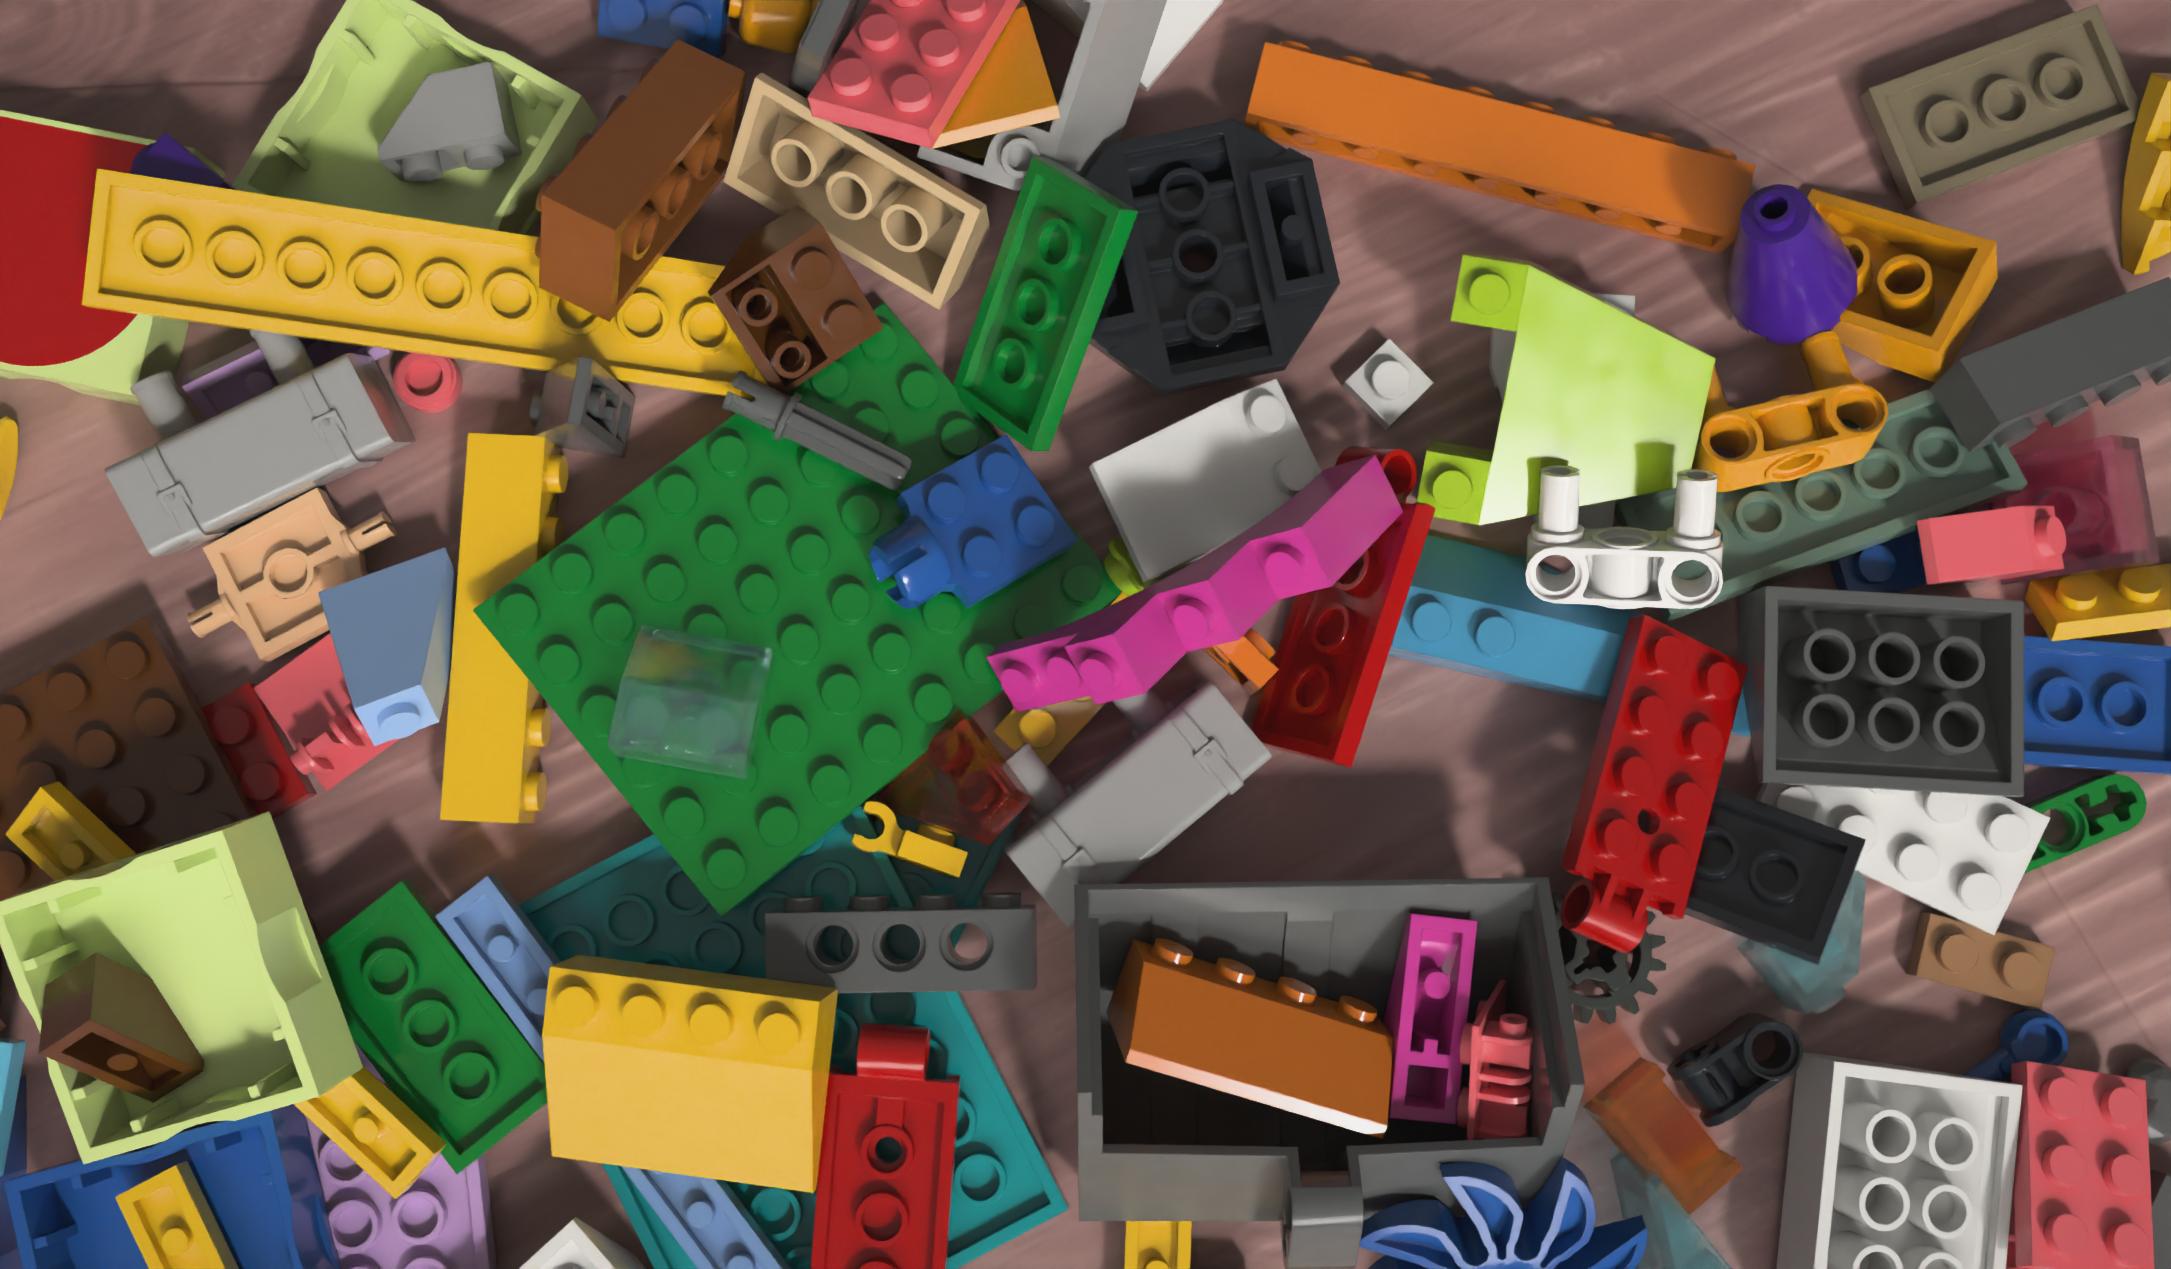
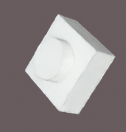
[1342,339,1434,430]

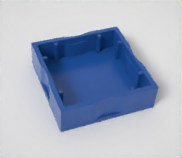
[4,1104,340,1269]

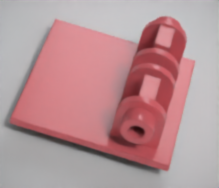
[254,633,401,791]
[1457,979,1534,1140]

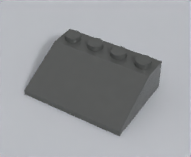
[1738,586,2024,797]

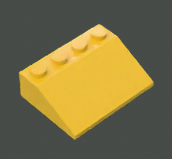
[542,955,838,1193]

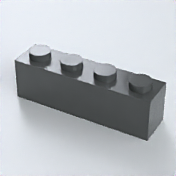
[1930,277,2171,452]

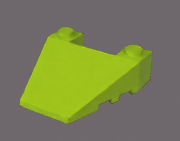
[1417,251,1716,525]

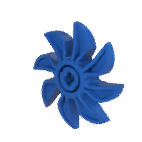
[1359,1158,1647,1269]

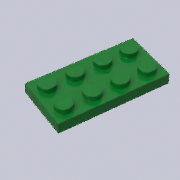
[953,156,1138,451]
[319,880,548,1174]

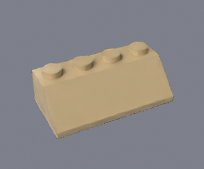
[723,72,991,310]

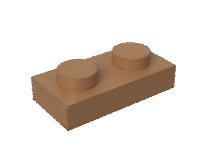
[1906,912,2055,1010]

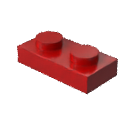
[202,682,317,819]

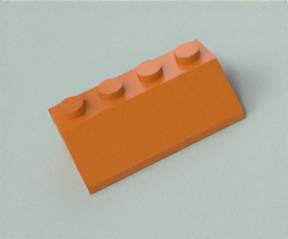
[1106,938,1394,1139]

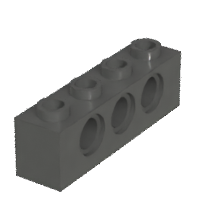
[765,893,1037,993]

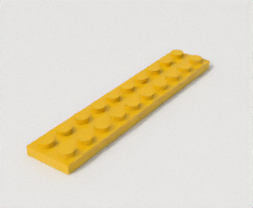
[82,169,766,400]

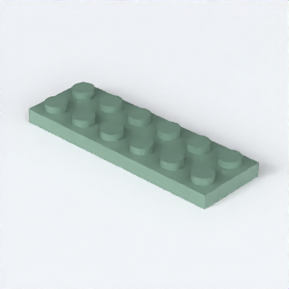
[1614,389,2028,622]

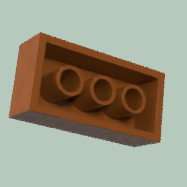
[535,39,747,322]

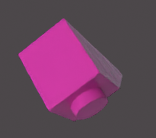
[1383,913,1478,1124]

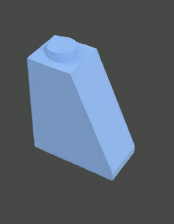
[318,547,458,746]

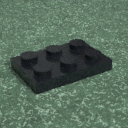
[1647,787,1866,965]

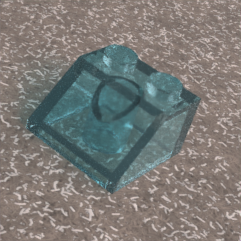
[607,625,773,779]

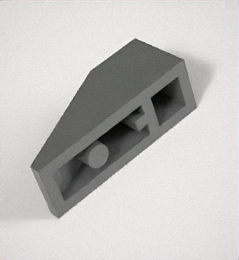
[530,356,636,458]

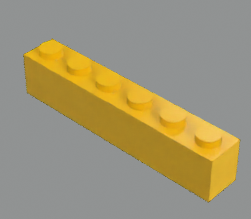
[440,433,568,823]

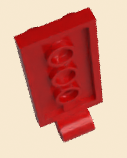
[1251,446,1436,768]
[1560,615,1748,953]
[811,1023,961,1269]

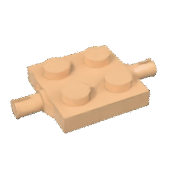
[186,488,396,662]

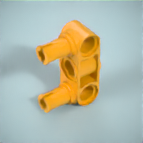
[1692,331,1888,492]

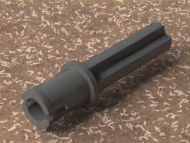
[722,370,912,490]

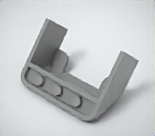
[916,0,1167,192]

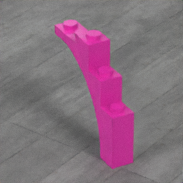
[986,454,1403,712]

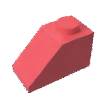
[1917,506,2066,585]

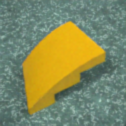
[2121,73,2171,275]

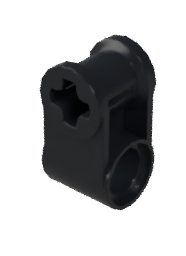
[1667,1013,1803,1127]

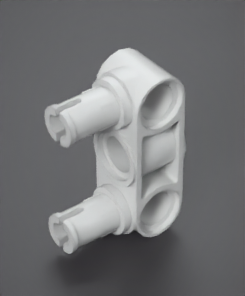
[1525,465,1723,609]

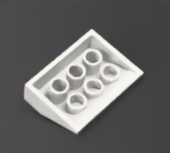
[1776,1052,2023,1269]

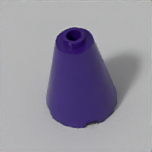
[1725,184,1858,345]

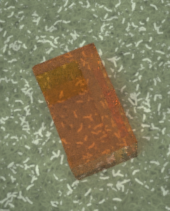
[1582,1057,1743,1219]

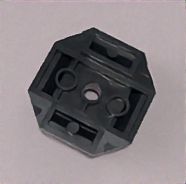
[1084,119,1340,395]

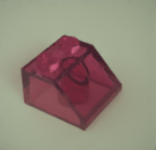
[1989,435,2160,585]

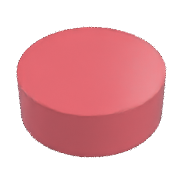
[393,352,463,413]

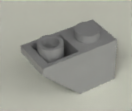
[377,61,522,183]

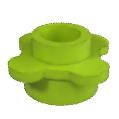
[1104,538,1166,596]

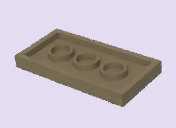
[1859,4,2140,209]

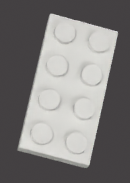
[1755,783,2051,935]

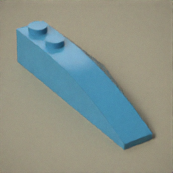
[1388,535,1751,738]

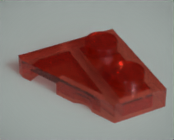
[876,710,1033,846]

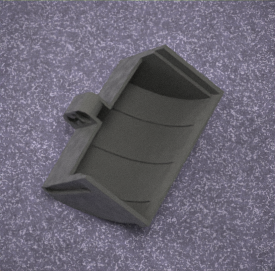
[1074,877,1585,1269]

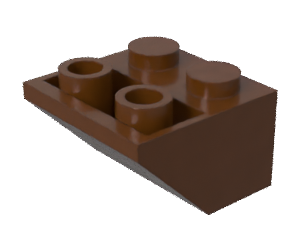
[708,205,884,394]

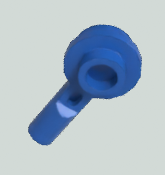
[1962,1009,2069,1081]

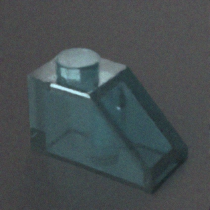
[1738,870,1866,1014]

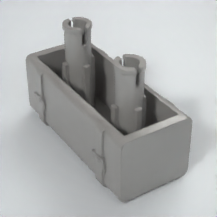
[105,330,415,557]
[997,680,1272,928]

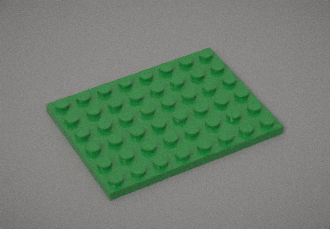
[473,303,1122,918]

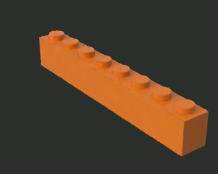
[1244,41,1756,254]

